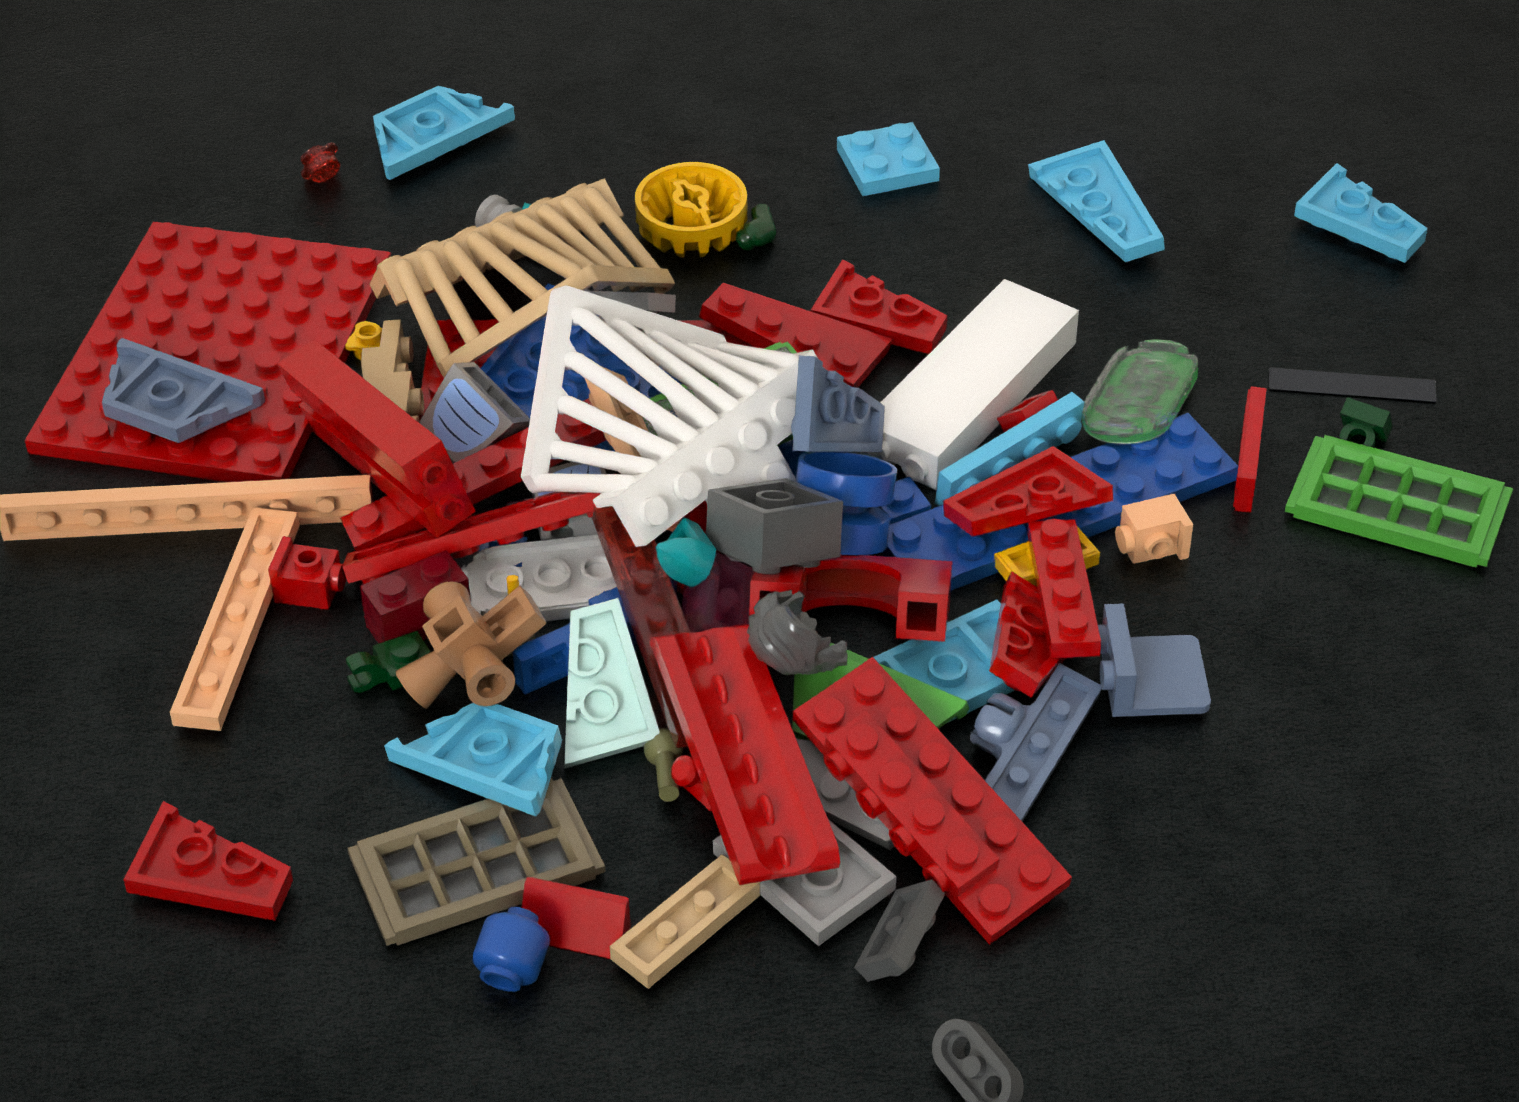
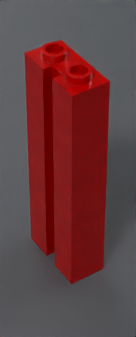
[277,339,476,538]

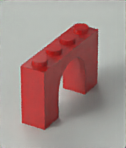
[749,554,953,642]

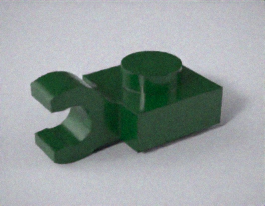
[345,631,430,693]

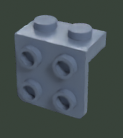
[1098,604,1211,717]

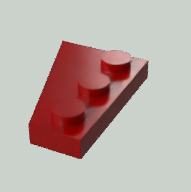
[811,260,947,354]
[943,446,1113,537]
[124,801,293,921]

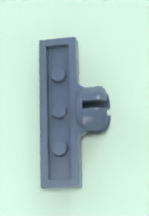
[970,663,1102,822]

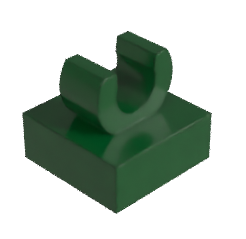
[1340,397,1393,448]

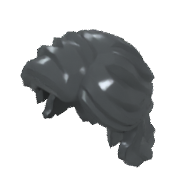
[746,590,848,675]

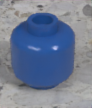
[472,907,550,992]

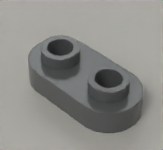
[932,1019,1024,1102]

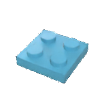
[837,122,940,196]

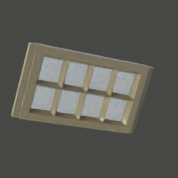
[347,778,605,946]

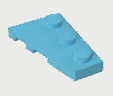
[1294,163,1428,263]

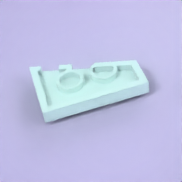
[564,598,660,769]

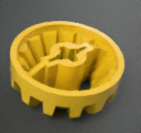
[635,162,747,258]

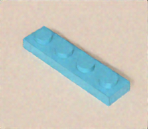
[935,392,1084,506]

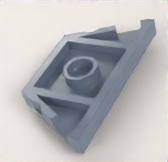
[102,338,265,443]

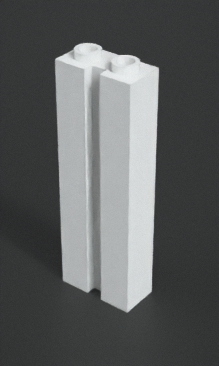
[860,279,1079,490]

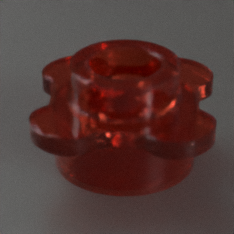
[300,142,340,183]

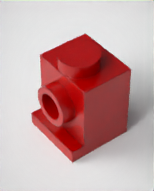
[268,536,346,610]

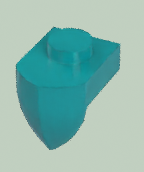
[656,517,716,587]

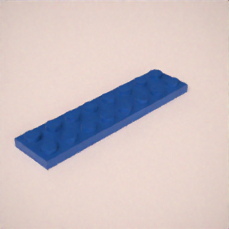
[882,413,1238,591]

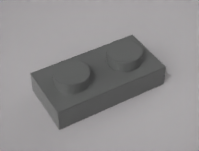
[854,879,945,982]

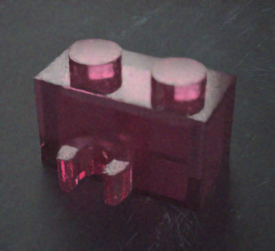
[679,552,754,633]

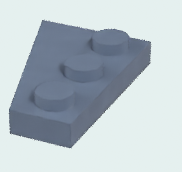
[791,355,885,452]

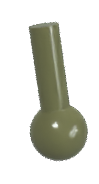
[644,728,683,802]

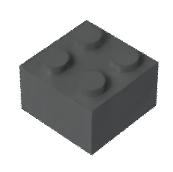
[706,478,843,574]

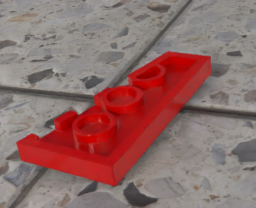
[699,283,893,388]

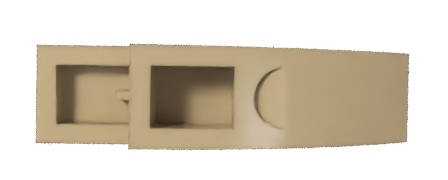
[361,320,424,423]

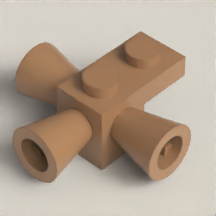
[396,582,547,709]

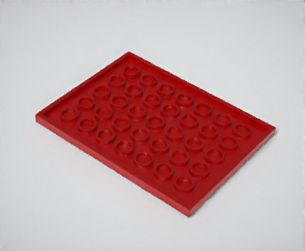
[25,222,391,482]

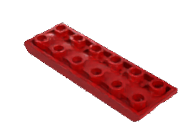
[650,624,840,885]

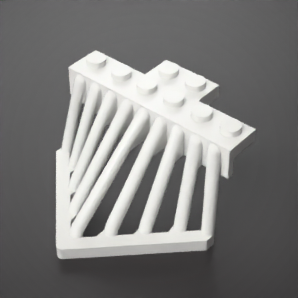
[521,286,823,547]

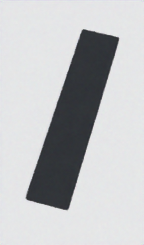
[1269,367,1437,402]

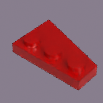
[989,571,1066,697]

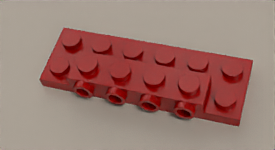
[793,657,1072,945]

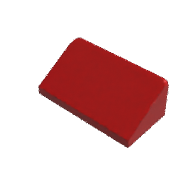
[522,877,631,959]

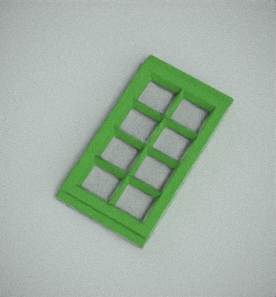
[1285,435,1513,568]

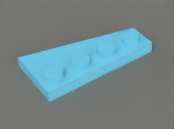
[1028,140,1165,262]

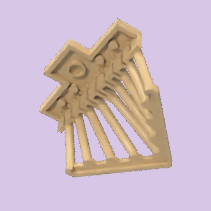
[369,178,675,378]

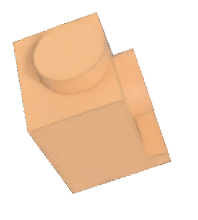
[1115,494,1193,564]

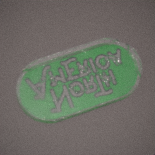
[1082,339,1198,444]

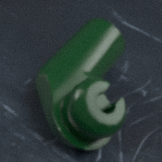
[736,204,776,251]

